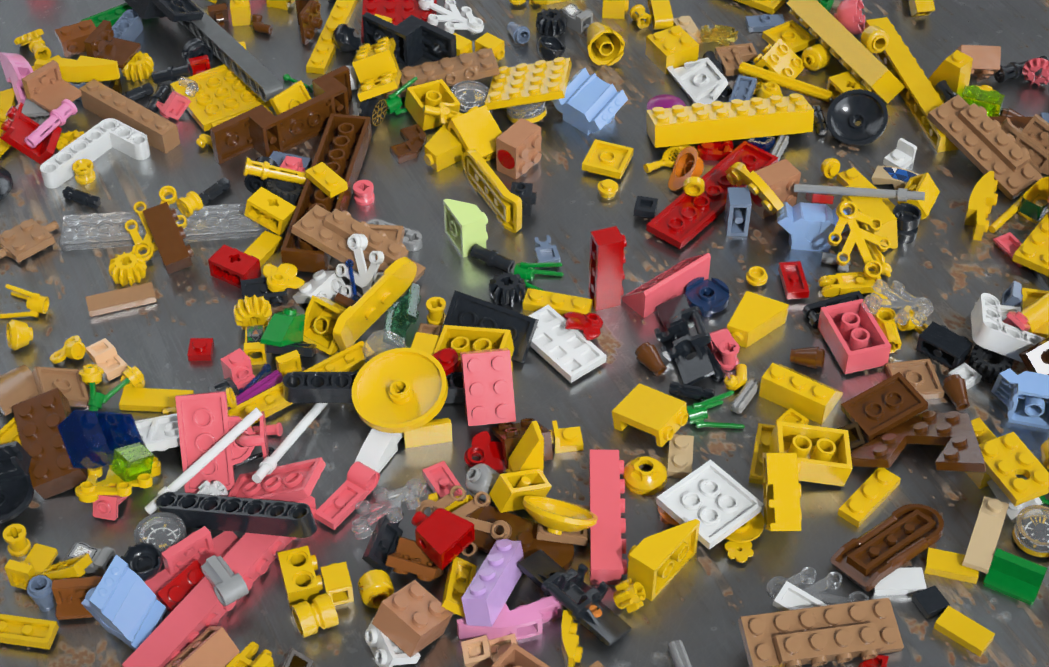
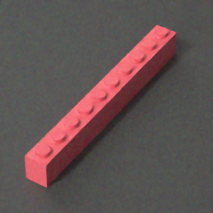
[122,496,316,667]

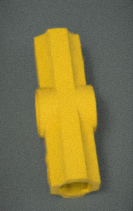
[867,291,902,353]

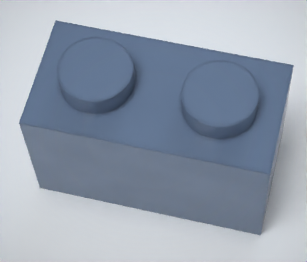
[724,187,752,236]

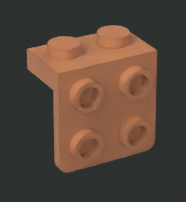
[22,60,82,112]

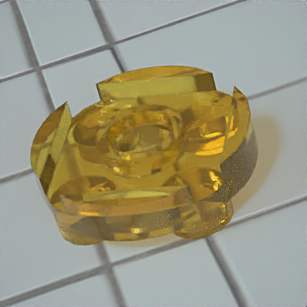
[700,25,739,46]

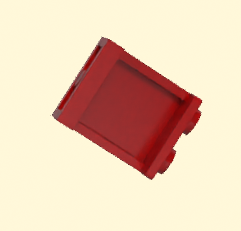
[0,102,62,165]

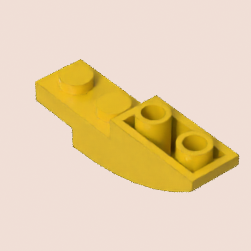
[964,171,998,241]

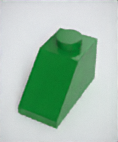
[261,308,305,347]

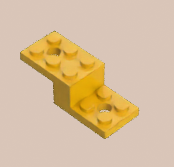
[352,37,402,102]
[944,417,1049,506]

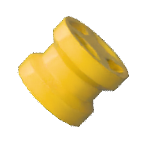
[72,159,96,185]
[176,191,203,217]

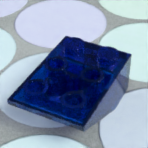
[58,410,148,469]

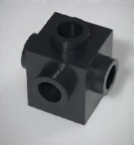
[509,182,537,216]

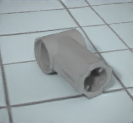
[201,555,249,607]

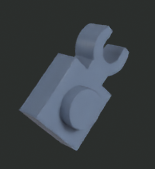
[535,235,561,269]

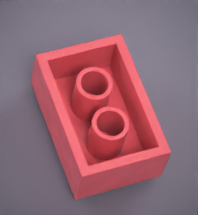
[817,299,891,374]
[460,348,516,426]

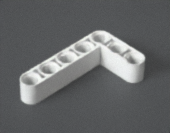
[40,118,151,189]
[971,293,1045,362]

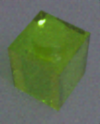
[112,442,154,482]

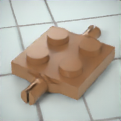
[0,218,59,263]

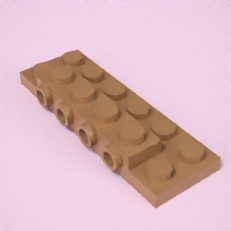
[384,48,500,99]
[927,95,1043,200]
[291,204,426,297]
[738,598,904,667]

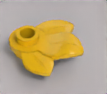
[262,263,305,292]

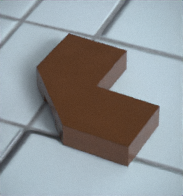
[390,124,427,164]

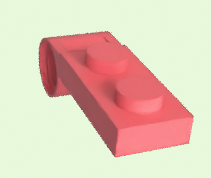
[314,461,380,530]

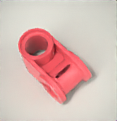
[707,328,740,371]

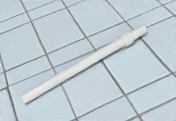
[252,403,328,483]
[144,407,263,515]

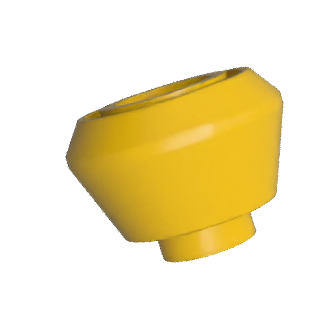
[756,82,783,99]
[6,319,33,351]

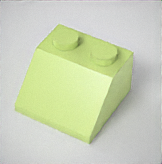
[443,199,488,258]

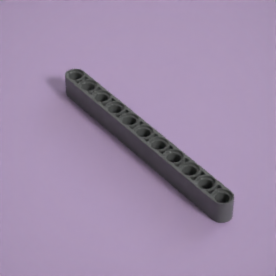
[179,0,284,102]

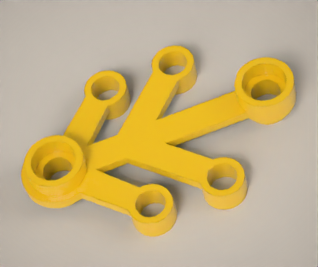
[125,186,187,262]
[827,201,891,280]
[75,456,161,503]

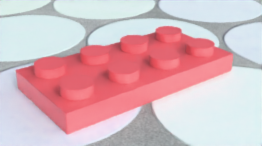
[227,457,326,502]

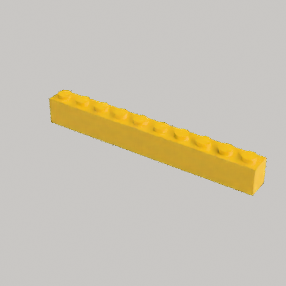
[864,17,958,153]

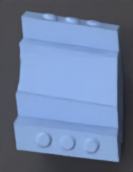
[552,68,628,135]
[777,201,849,252]
[991,368,1049,429]
[81,555,167,651]

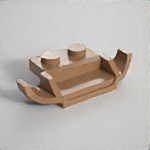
[1001,114,1049,175]

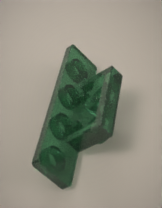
[382,282,421,348]

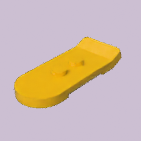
[462,149,522,233]
[333,257,417,352]

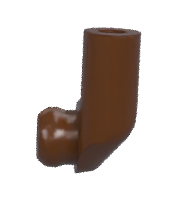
[251,14,273,35]

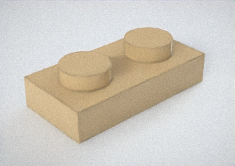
[673,16,704,44]
[667,434,694,478]

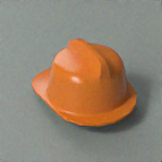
[668,146,704,191]

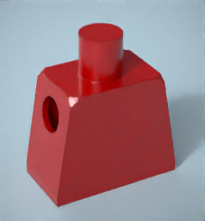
[411,508,475,570]

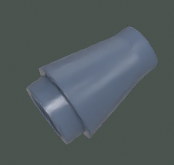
[507,22,530,44]
[27,575,54,612]

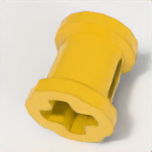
[629,4,652,29]
[28,38,51,60]
[426,297,446,326]
[3,524,31,557]

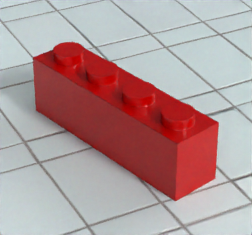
[588,226,627,311]

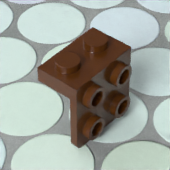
[295,0,323,45]
[492,418,553,468]

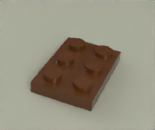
[841,372,928,442]

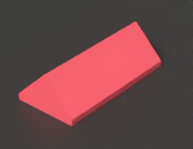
[621,253,711,318]

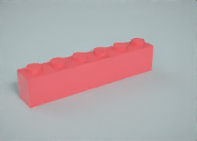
[589,449,627,585]

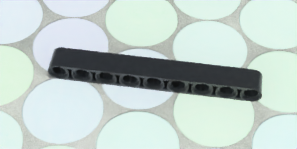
[283,372,465,403]

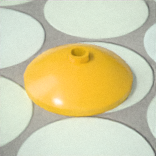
[522,496,598,535]

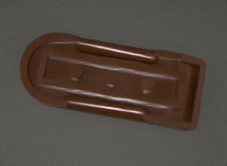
[466,496,574,571]
[830,504,944,592]

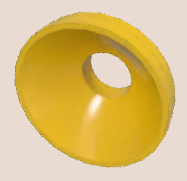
[623,456,667,496]

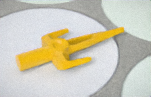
[423,102,463,124]

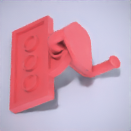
[175,391,283,494]

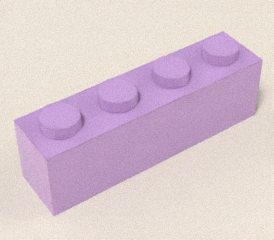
[461,539,524,627]

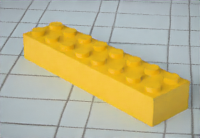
[787,0,905,104]
[646,93,814,148]

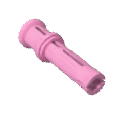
[24,99,78,148]

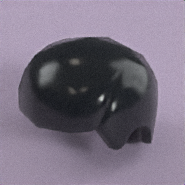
[333,24,361,52]
[536,35,566,61]
[120,543,163,581]

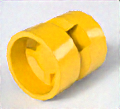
[291,592,339,638]

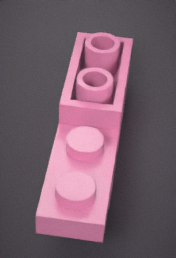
[0,52,34,104]
[456,596,563,641]

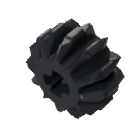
[536,8,567,37]
[489,271,526,307]

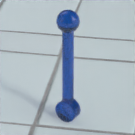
[345,259,360,302]
[238,364,271,395]

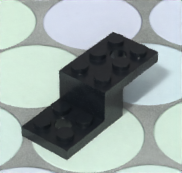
[124,0,204,22]
[362,12,457,67]

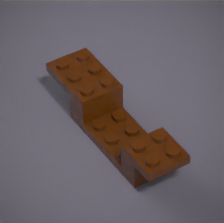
[210,65,352,165]

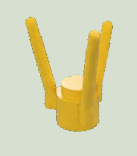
[0,284,50,319]

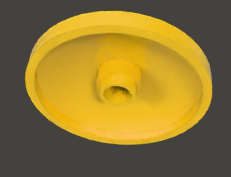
[352,348,448,433]

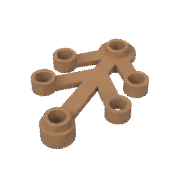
[416,485,512,557]

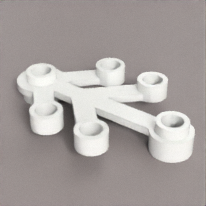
[418,0,484,34]
[336,234,384,302]

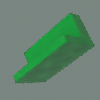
[983,548,1047,605]

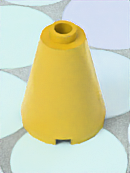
[587,22,625,66]

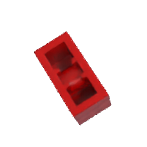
[208,244,262,289]

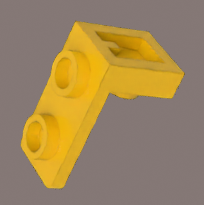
[4,543,58,590]

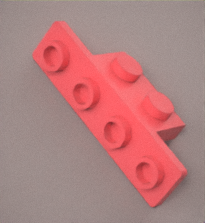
[145,526,240,601]

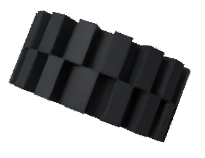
[266,179,304,207]
[968,345,1014,383]

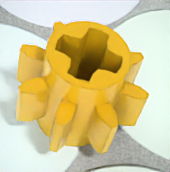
[613,578,646,613]

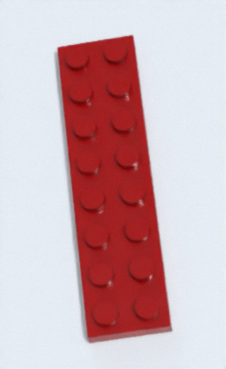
[646,141,778,249]

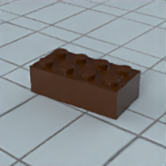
[12,388,88,500]

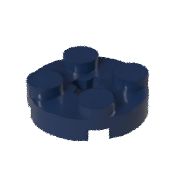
[685,277,729,317]

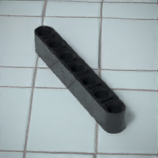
[156,492,318,538]

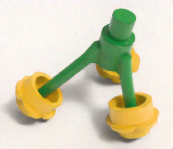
[79,364,144,418]

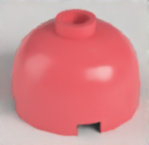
[834,0,865,35]

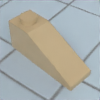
[962,496,1009,574]

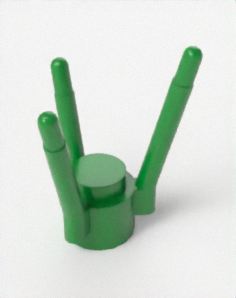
[384,77,417,116]
[514,262,564,291]
[687,390,745,429]

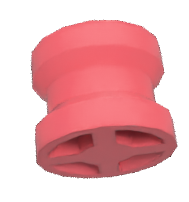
[353,180,375,206]

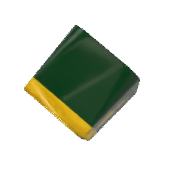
[1018,178,1049,224]

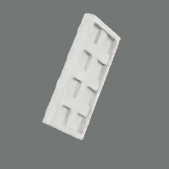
[529,305,607,383]

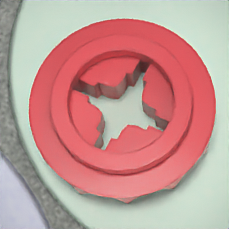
[1022,58,1049,87]

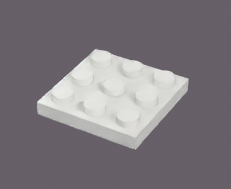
[656,459,764,550]

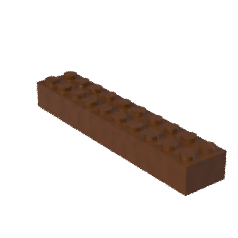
[281,113,372,273]

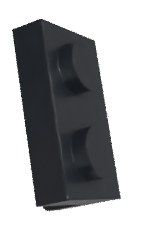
[240,277,288,307]

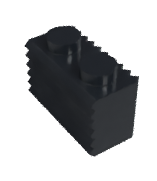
[916,321,973,370]

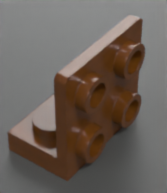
[84,20,141,69]

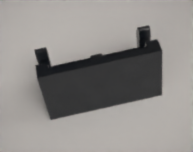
[0,441,32,484]

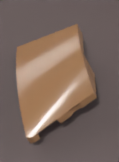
[0,365,39,416]

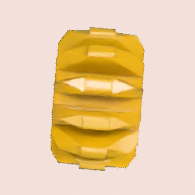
[121,51,154,82]
[108,251,147,287]
[233,294,272,330]

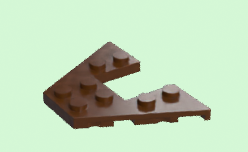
[851,411,986,472]

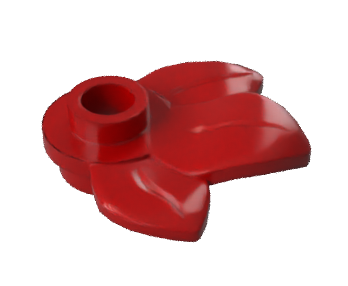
[563,312,603,340]
[464,431,508,474]

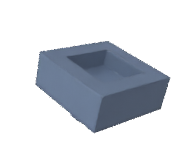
[1001,281,1023,306]

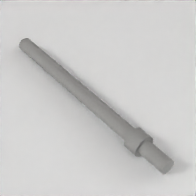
[794,184,925,202]

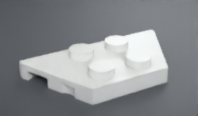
[667,57,728,104]
[132,413,180,452]

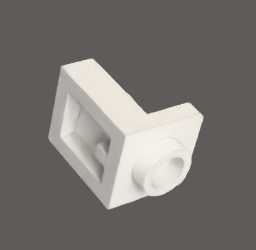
[883,138,917,169]

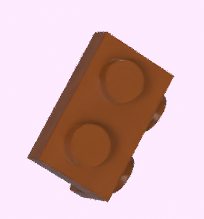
[55,19,96,57]
[386,537,444,581]
[52,576,103,620]

